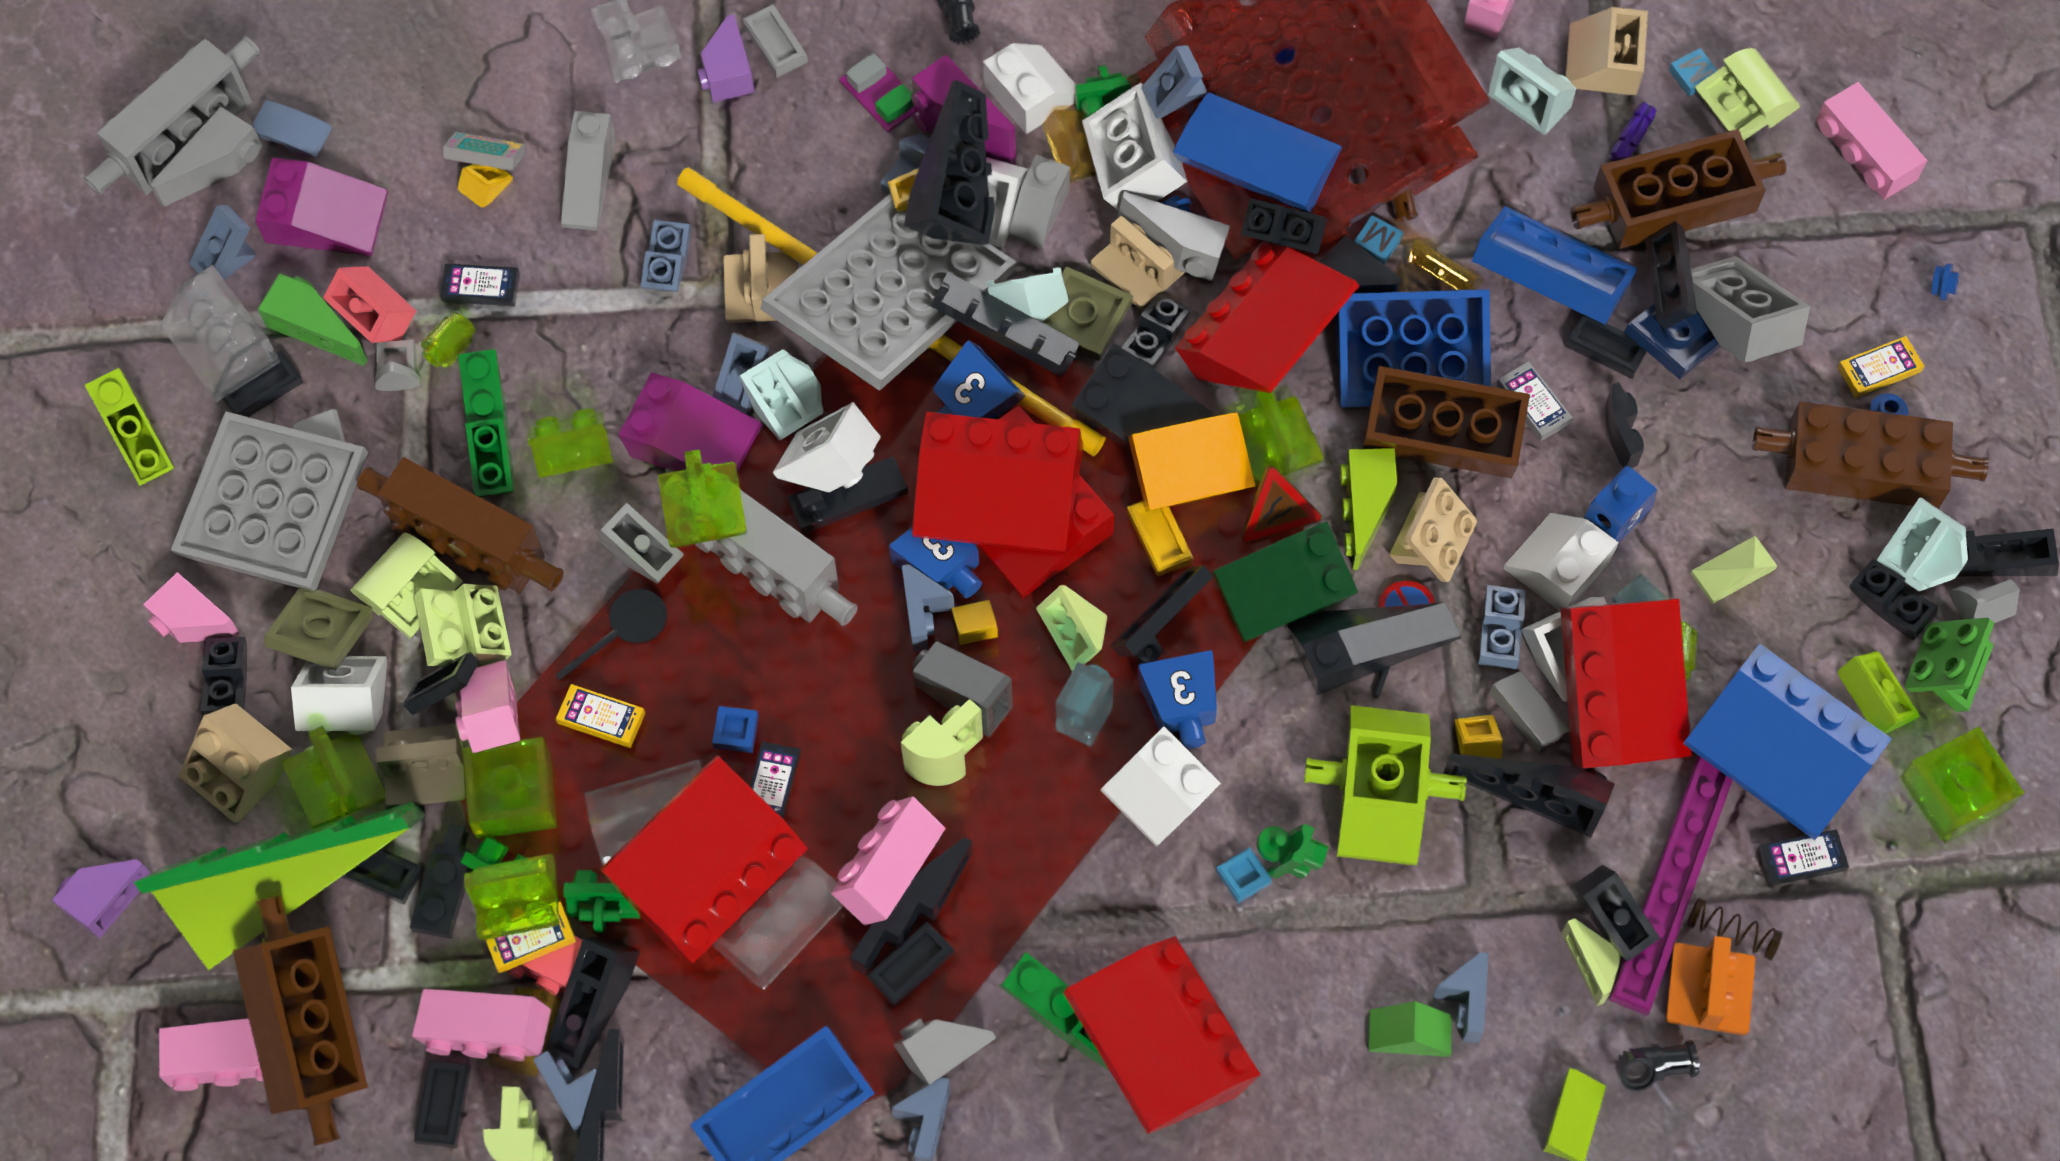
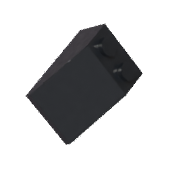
[1071,343,1212,451]

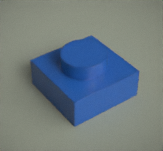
[712,706,759,753]

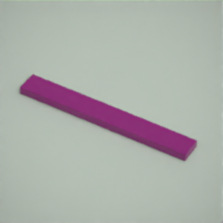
[1609,755,1733,1016]

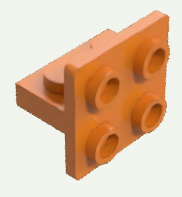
[1666,936,1756,1035]

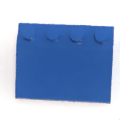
[1335,289,1491,407]
[1683,643,1892,840]

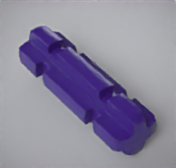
[1609,102,1656,162]

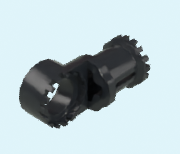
[938,0,980,45]
[1615,1040,1700,1092]

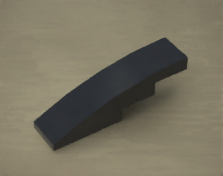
[850,837,973,976]

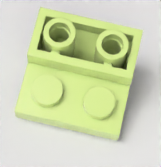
[1695,48,1800,140]
[350,533,463,639]
[414,584,512,667]
[901,699,983,786]
[483,1087,553,1161]

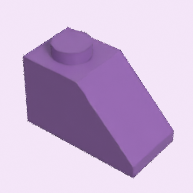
[697,14,754,102]
[52,859,150,939]

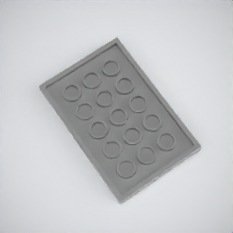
[761,193,1017,391]

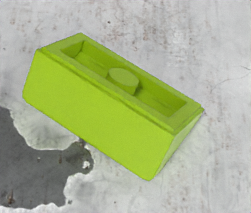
[1837,651,1920,734]
[1543,1068,1606,1161]

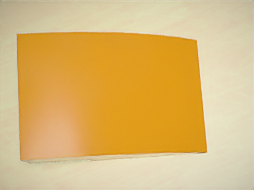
[1128,412,1255,512]

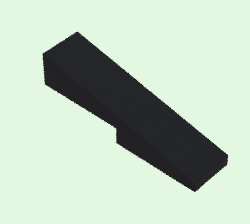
[1957,528,2059,577]
[573,1029,624,1161]

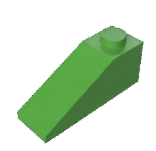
[258,274,367,366]

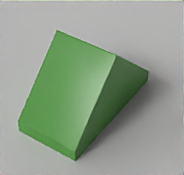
[1368,1001,1452,1057]

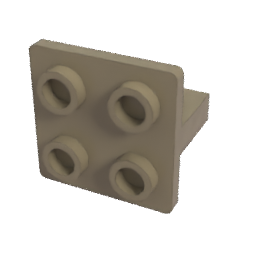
[376,724,466,808]

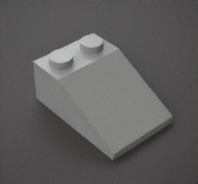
[1691,256,1810,363]

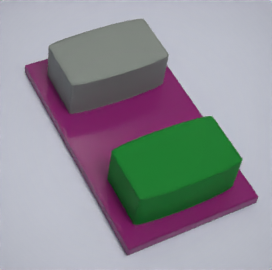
[839,54,914,133]

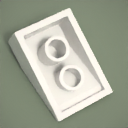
[1083,83,1187,211]

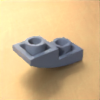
[252,100,333,158]
[640,220,692,293]
[1478,585,1526,670]

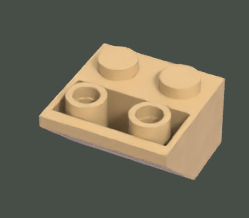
[1565,7,1648,96]
[179,703,292,823]

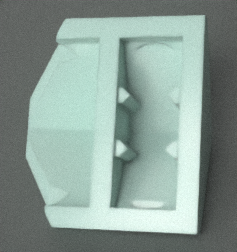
[987,268,1069,322]
[739,349,823,441]
[1876,498,1968,591]

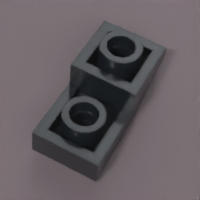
[1240,198,1328,255]
[1121,293,1191,369]
[1606,382,1644,468]
[1849,559,1938,640]
[200,637,247,716]

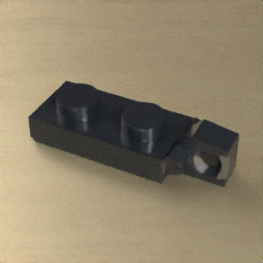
[410,824,472,939]

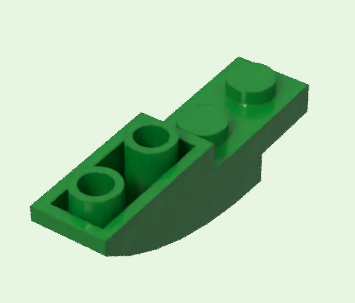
[458,349,514,498]
[999,952,1109,1070]

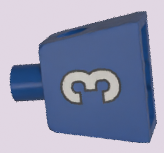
[933,340,1026,419]
[1583,466,1657,544]
[889,527,982,598]
[1138,650,1217,749]

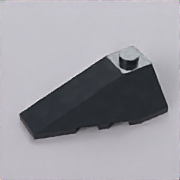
[904,80,995,245]
[1286,602,1461,695]
[1443,753,1615,838]

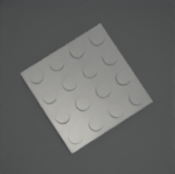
[171,411,368,591]

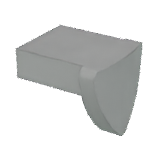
[375,339,421,391]
[1950,579,2020,623]

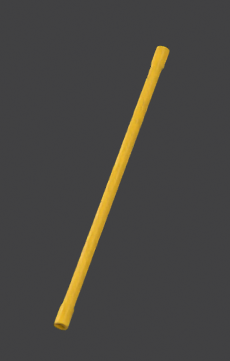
[677,167,1106,456]

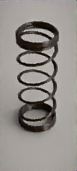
[1687,897,1783,961]

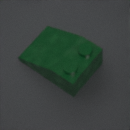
[1212,521,1358,643]

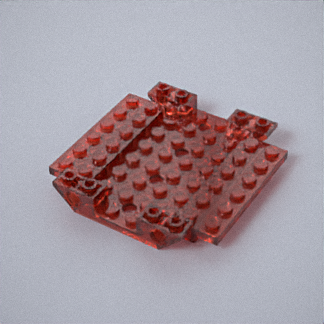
[1126,0,1490,259]

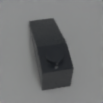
[544,936,640,1069]

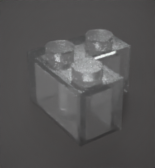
[590,0,681,82]

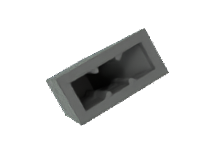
[912,641,1013,737]

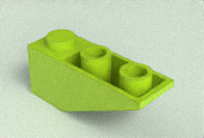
[84,368,174,486]
[1339,448,1397,570]

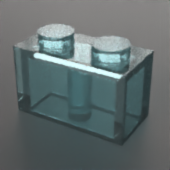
[1056,662,1114,747]

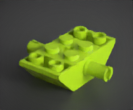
[1304,705,1467,866]

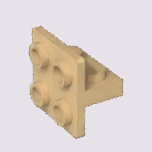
[1091,216,1185,310]
[724,234,798,323]
[1389,477,1477,582]

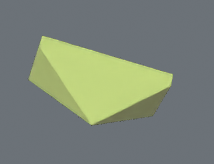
[1690,536,1777,604]
[1036,585,1107,672]
[1561,918,1621,1006]

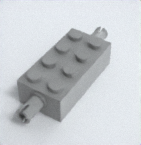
[83,36,261,196]
[663,471,858,626]

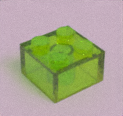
[1900,726,2025,844]
[463,737,557,839]

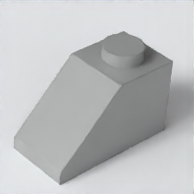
[1008,155,1070,248]
[597,502,684,583]
[893,1018,996,1086]

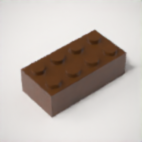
[1362,366,1530,479]

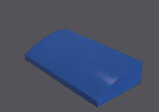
[1173,92,1342,213]
[1472,206,1638,325]
[690,1024,875,1161]

